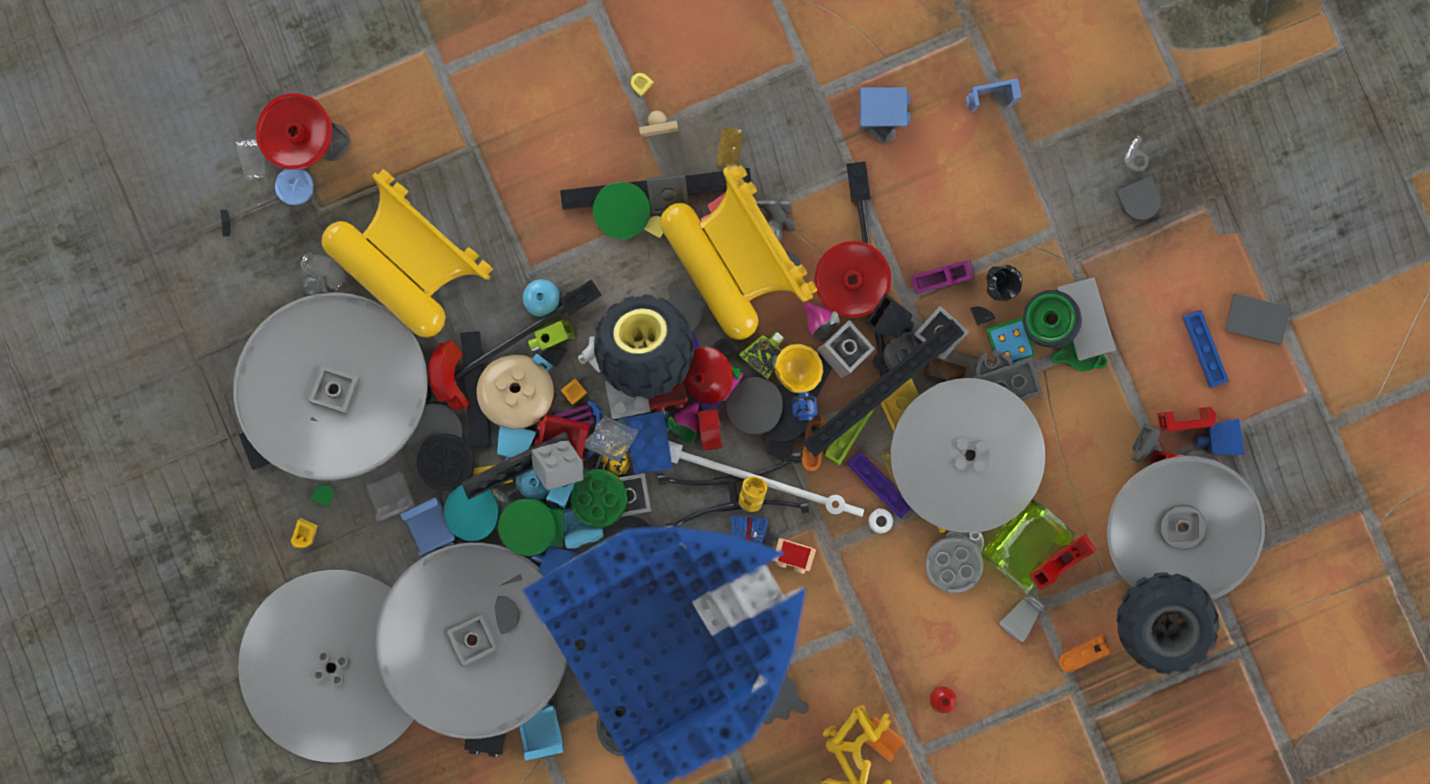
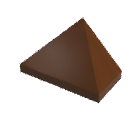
[924,358,966,381]

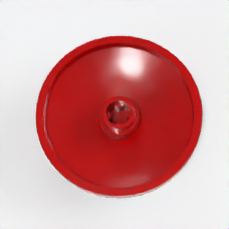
[256,93,332,170]
[814,241,892,318]

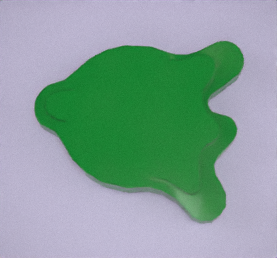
[1051,341,1108,372]

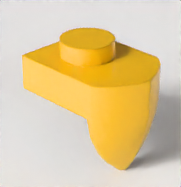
[291,518,318,548]

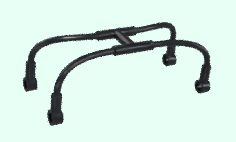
[657,451,810,528]

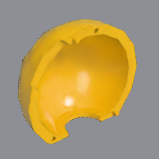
[774,344,823,393]

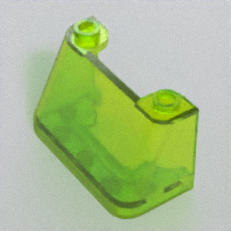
[983,499,1076,594]

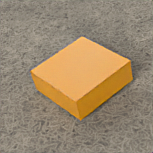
[561,378,587,405]

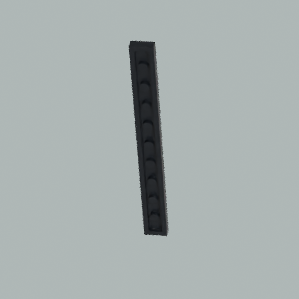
[560,168,751,210]
[803,319,965,457]

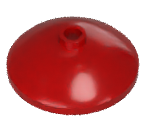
[684,346,733,404]

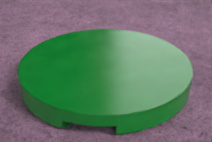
[593,181,650,239]
[571,469,627,528]
[498,499,556,556]

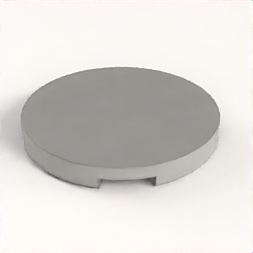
[925,536,984,593]

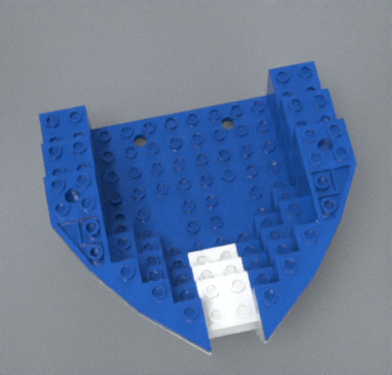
[523,527,806,784]

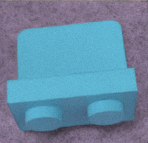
[564,508,604,549]

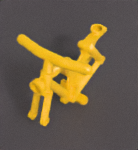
[821,705,892,784]

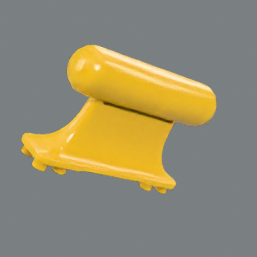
[660,165,817,340]
[321,169,493,338]

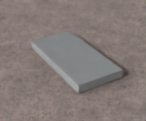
[1057,277,1116,361]

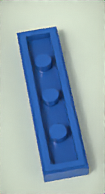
[1182,310,1229,388]

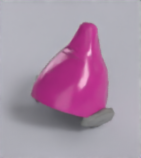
[803,302,840,340]

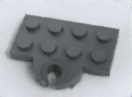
[969,350,1043,401]

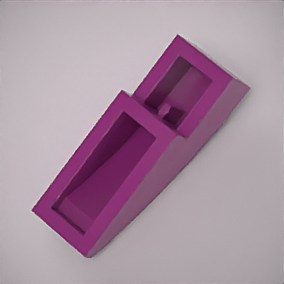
[911,260,975,294]

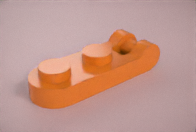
[802,418,826,471]
[1058,634,1112,672]

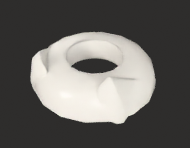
[868,508,893,534]

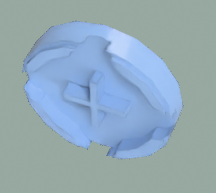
[275,169,314,205]

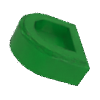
[311,485,334,507]

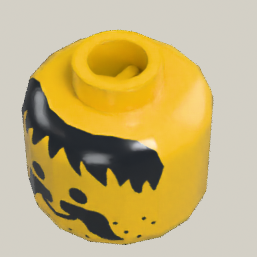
[601,448,631,477]

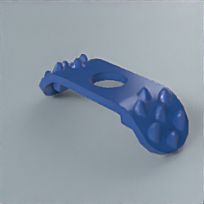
[584,401,603,457]

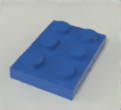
[625,411,673,475]

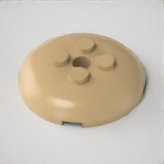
[477,354,554,429]

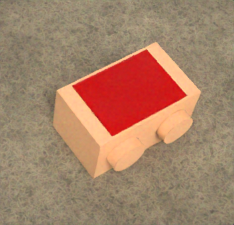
[773,538,816,574]

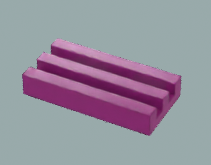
[553,404,595,424]

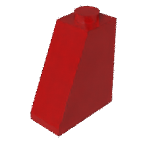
[698,410,722,451]

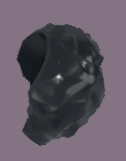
[986,265,1023,301]

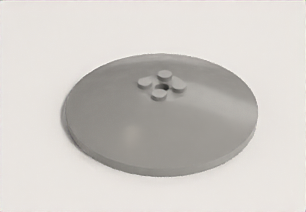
[890,378,1045,533]
[1106,456,1265,600]

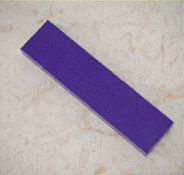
[846,451,911,518]

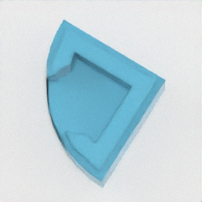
[533,353,553,371]

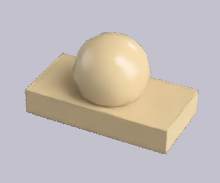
[639,111,678,138]

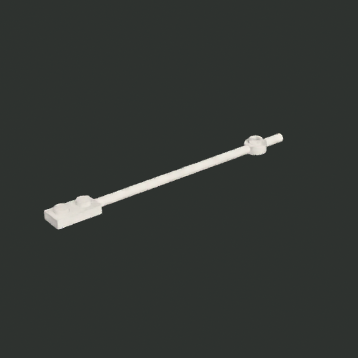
[669,441,864,517]

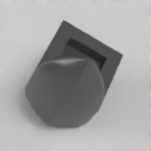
[867,127,896,145]

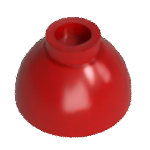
[930,686,957,713]

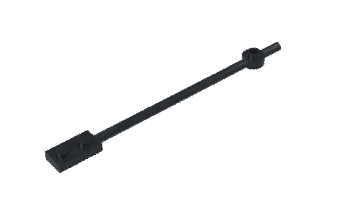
[846,161,889,377]
[425,279,602,404]

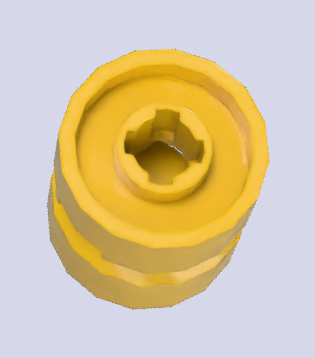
[738,476,767,512]

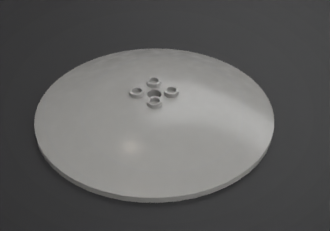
[233,293,428,481]
[376,543,567,739]
[238,570,414,763]

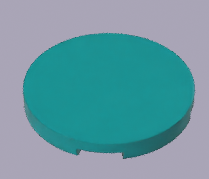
[444,485,500,541]

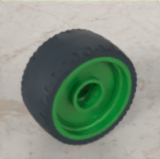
[1023,290,1082,348]

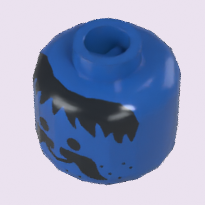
[792,392,818,420]

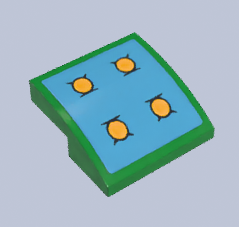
[986,317,1035,363]

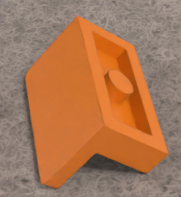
[861,717,905,762]

